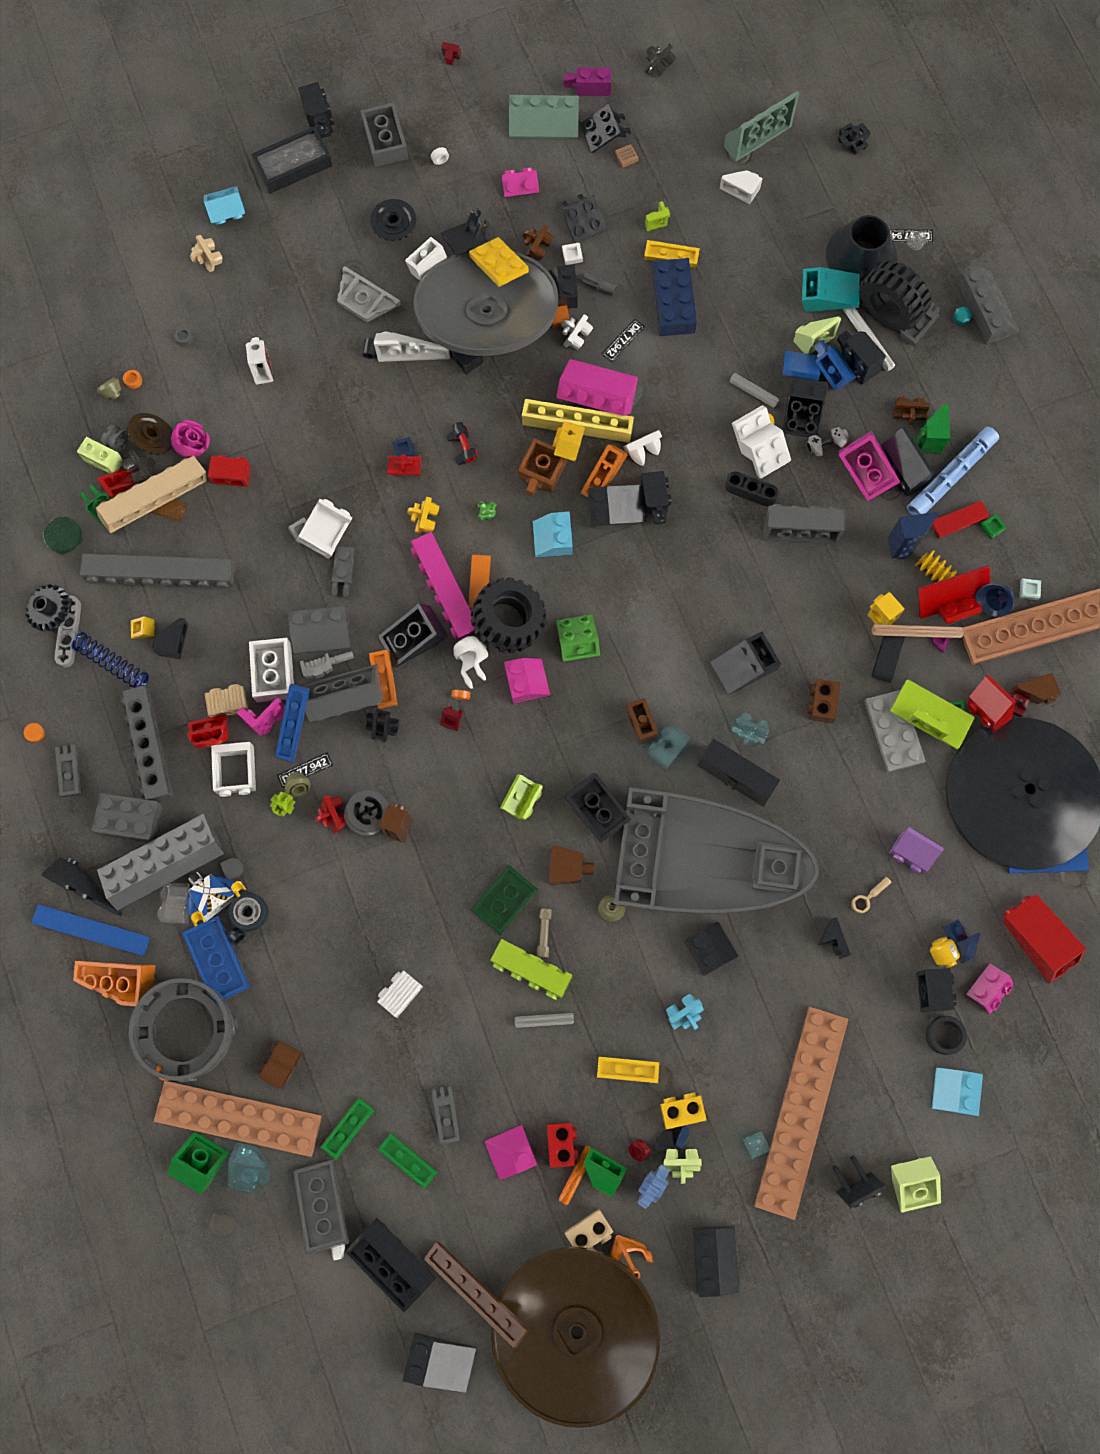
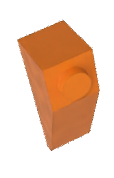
[581,445,628,497]

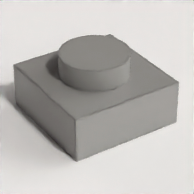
[288,518,307,544]

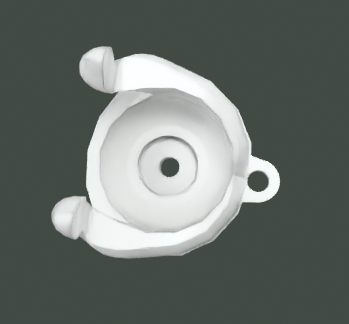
[453,636,488,689]

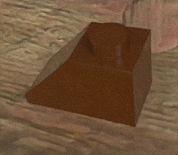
[1011,673,1061,705]

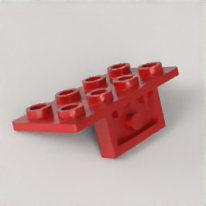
[918,565,991,624]

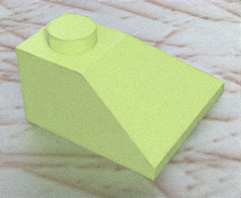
[794,316,841,354]

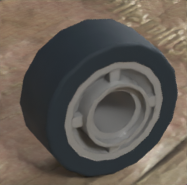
[228,892,269,932]

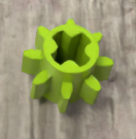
[270,792,295,816]

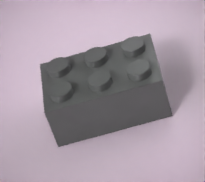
[360,102,409,167]
[92,793,163,842]

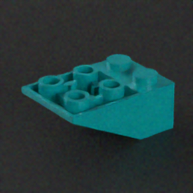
[802,267,860,312]

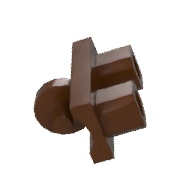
[523,224,554,260]
[892,397,930,425]

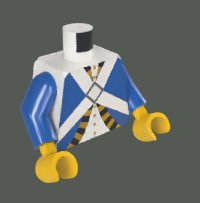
[187,872,246,927]

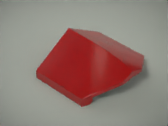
[97,468,141,499]

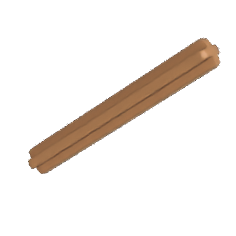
[871,624,964,638]

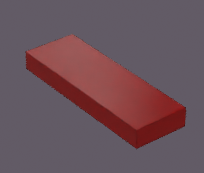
[932,501,990,539]

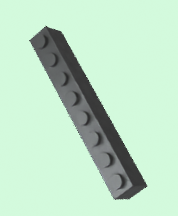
[80,554,235,589]

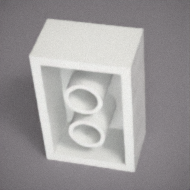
[249,638,294,702]

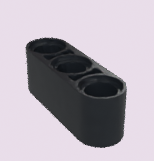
[725,471,779,507]
[872,636,905,683]

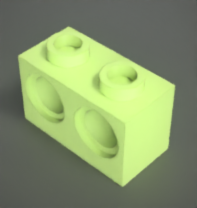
[77,437,124,474]

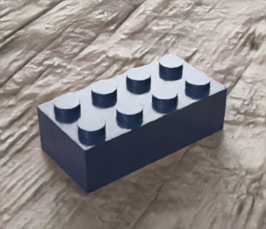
[652,258,697,336]

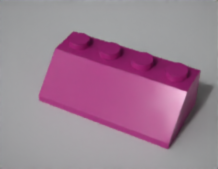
[556,359,638,416]

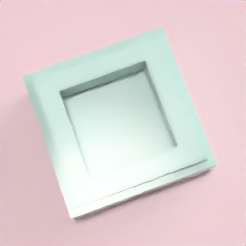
[1019,578,1041,600]

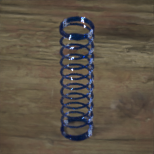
[71,632,149,688]

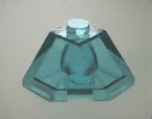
[228,1143,270,1193]

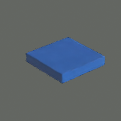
[782,350,820,381]

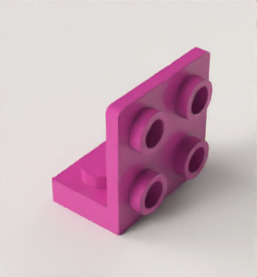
[237,698,285,737]

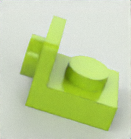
[645,201,670,231]

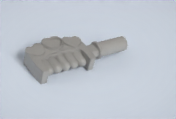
[300,651,354,679]

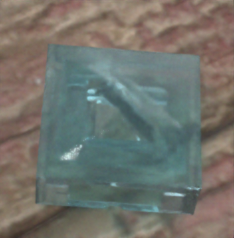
[742,1131,770,1159]

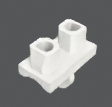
[561,314,593,350]

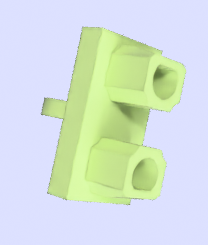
[663,1149,702,1184]

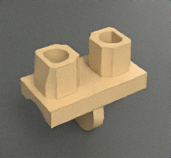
[190,235,222,272]

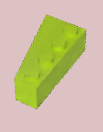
[490,939,572,1000]

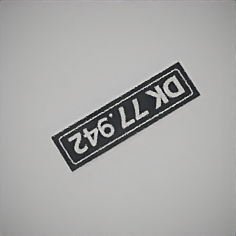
[889,229,933,242]
[602,319,645,362]
[277,752,334,789]

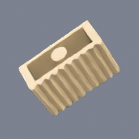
[205,684,249,718]

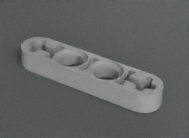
[55,595,81,668]

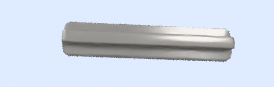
[730,373,779,408]
[515,1013,574,1028]

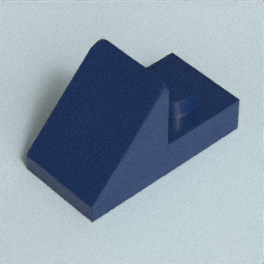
[942,919,980,964]

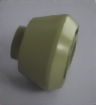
[97,377,121,400]
[285,772,311,797]
[598,895,625,922]

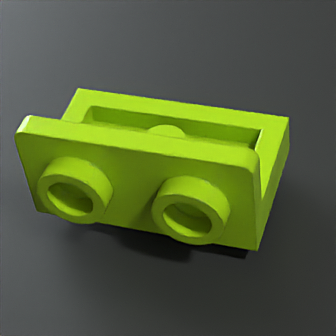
[500,774,543,820]

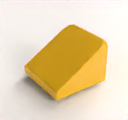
[131,617,155,639]

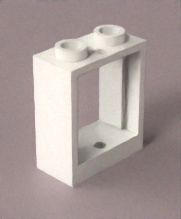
[211,742,256,797]

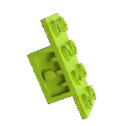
[890,680,974,749]

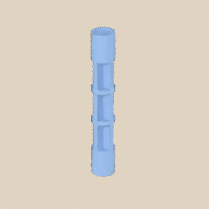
[907,426,999,515]

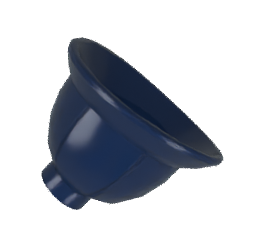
[975,583,1014,617]

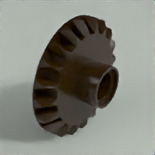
[127,413,173,456]

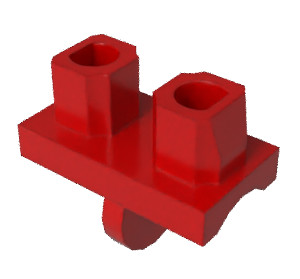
[387,454,422,476]
[315,795,347,834]

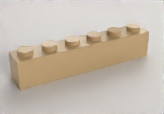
[96,456,207,533]

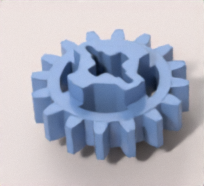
[637,1164,670,1209]

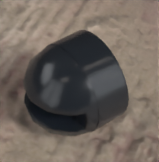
[228,927,246,945]

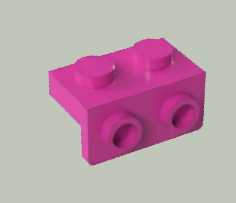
[501,167,539,197]
[966,964,1013,1014]

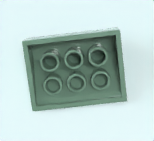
[724,91,799,161]

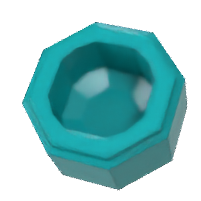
[953,306,972,326]

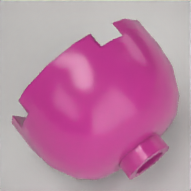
[171,420,210,458]

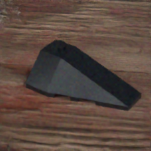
[41,857,123,916]

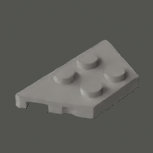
[337,266,401,322]

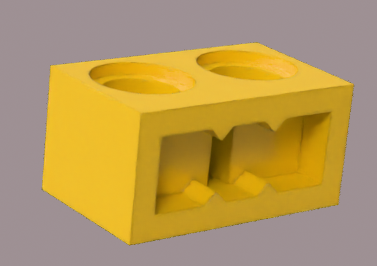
[660,1092,706,1129]

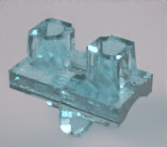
[732,712,770,745]

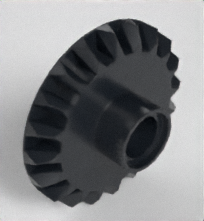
[370,199,416,242]
[25,584,70,631]

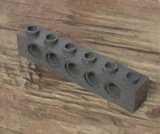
[121,685,173,802]

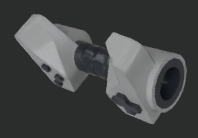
[807,427,849,456]

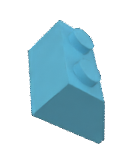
[204,186,245,224]
[533,512,573,557]
[932,1068,983,1116]

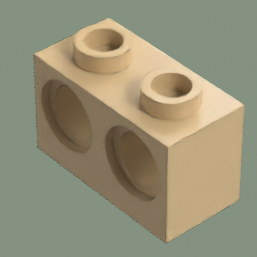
[565,1209,613,1249]

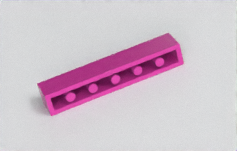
[410,532,476,641]

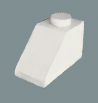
[720,170,762,204]

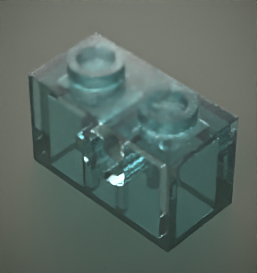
[648,724,691,771]

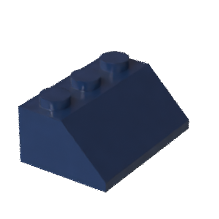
[888,512,938,559]

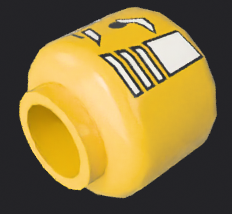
[930,937,960,968]

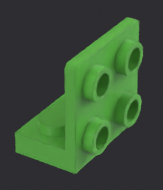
[556,615,600,662]

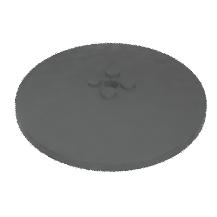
[414,251,558,356]

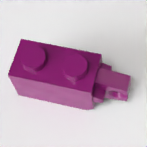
[563,67,611,96]

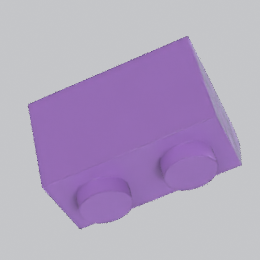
[889,827,944,874]

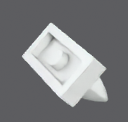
[623,430,662,466]

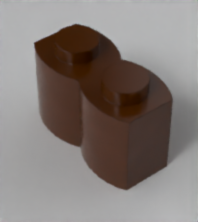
[259,1041,303,1089]

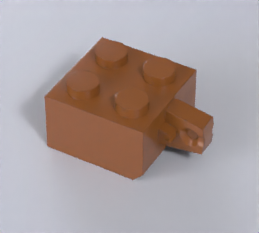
[518,438,568,497]

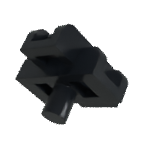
[838,123,871,155]
[365,709,400,742]

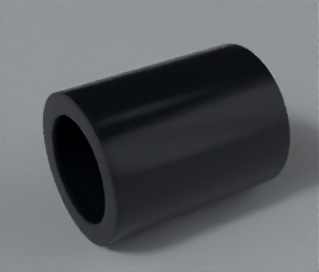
[362,338,376,359]

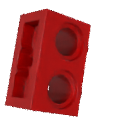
[547,1123,579,1168]

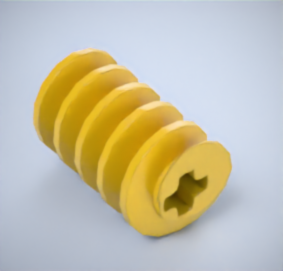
[915,550,958,582]

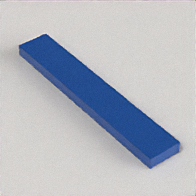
[31,904,151,956]

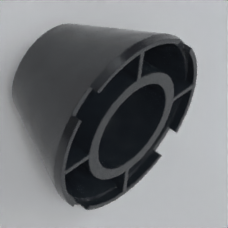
[826,215,897,285]

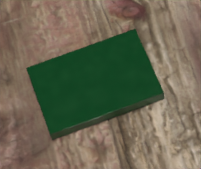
[470,865,538,936]

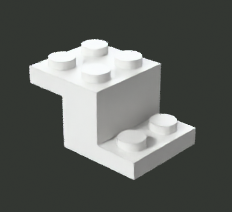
[732,405,791,478]

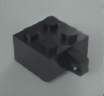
[298,82,334,138]
[836,331,886,385]

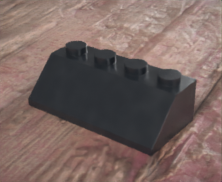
[346,1218,436,1312]

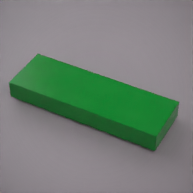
[320,1097,375,1160]
[378,1133,438,1189]

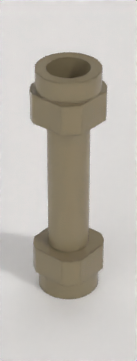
[537,909,552,958]

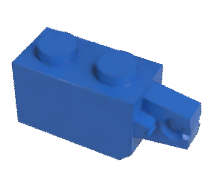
[814,340,856,391]

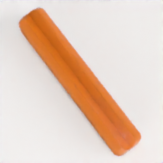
[559,1146,591,1205]

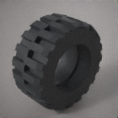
[859,260,931,332]
[471,577,547,654]

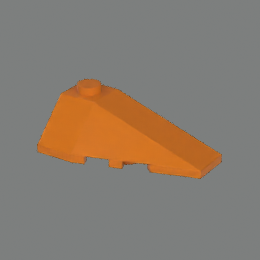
[73,961,156,1006]

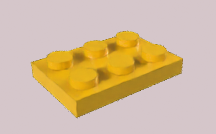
[469,237,529,287]

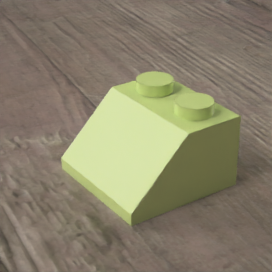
[891,1156,941,1213]

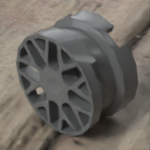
[101,424,129,453]

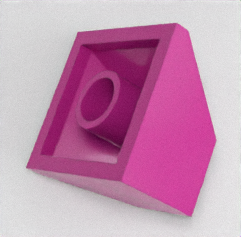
[484,1125,537,1180]

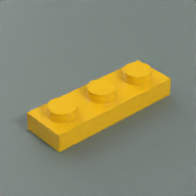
[644,240,700,268]
[597,1057,659,1083]

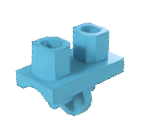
[666,994,704,1030]

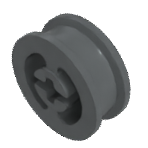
[344,790,388,836]

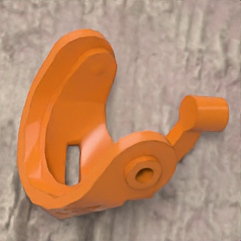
[609,1235,653,1278]

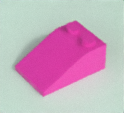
[839,431,900,501]

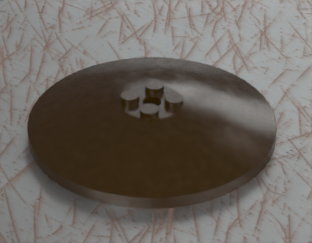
[491,1247,661,1428]

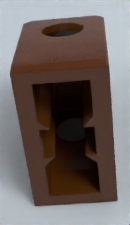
[549,845,594,885]

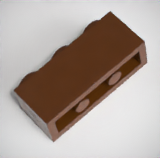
[379,804,413,843]

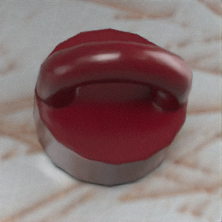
[628,1139,651,1162]

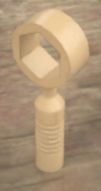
[851,877,892,914]

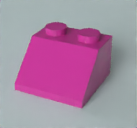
[504,658,550,704]

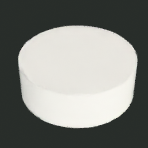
[431,147,449,165]

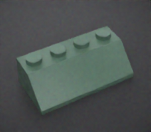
[509,95,579,139]

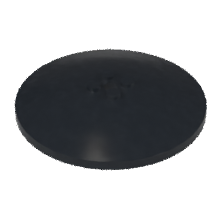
[946,717,1100,870]

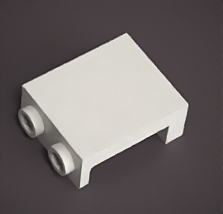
[296,499,352,559]

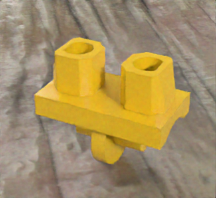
[407,497,440,534]

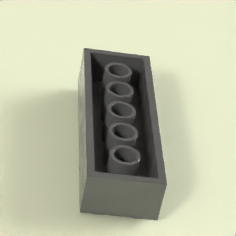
[97,814,224,911]

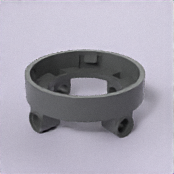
[129,978,239,1082]

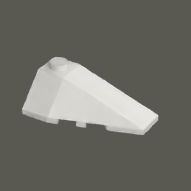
[374,332,450,362]

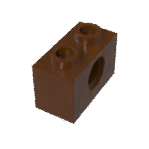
[626,698,658,745]

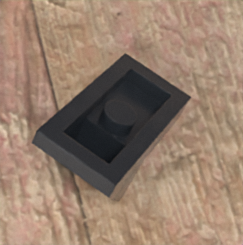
[818,917,851,959]

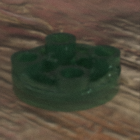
[43,517,83,555]

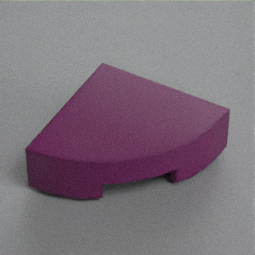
[931,637,950,653]

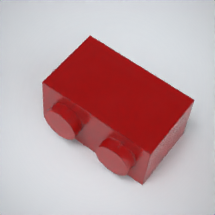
[208,455,251,487]

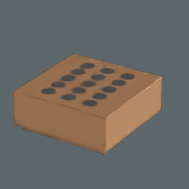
[615,144,638,168]

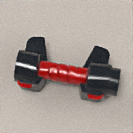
[447,422,478,465]

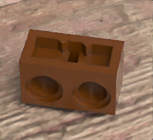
[807,679,840,723]

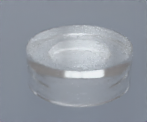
[907,231,926,250]

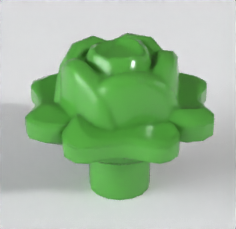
[478,501,496,520]

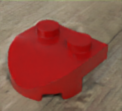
[187,714,229,749]

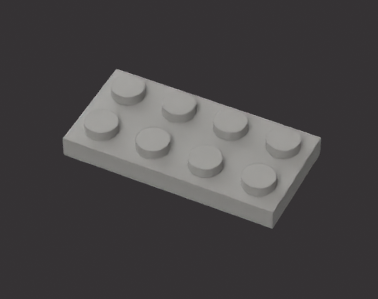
[864,690,926,773]

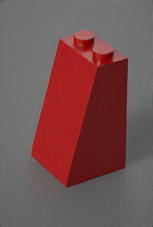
[1003,894,1086,984]

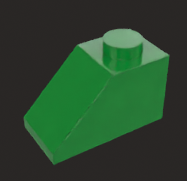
[583,1148,627,1198]

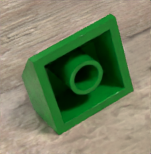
[916,404,950,454]
[167,1132,229,1195]

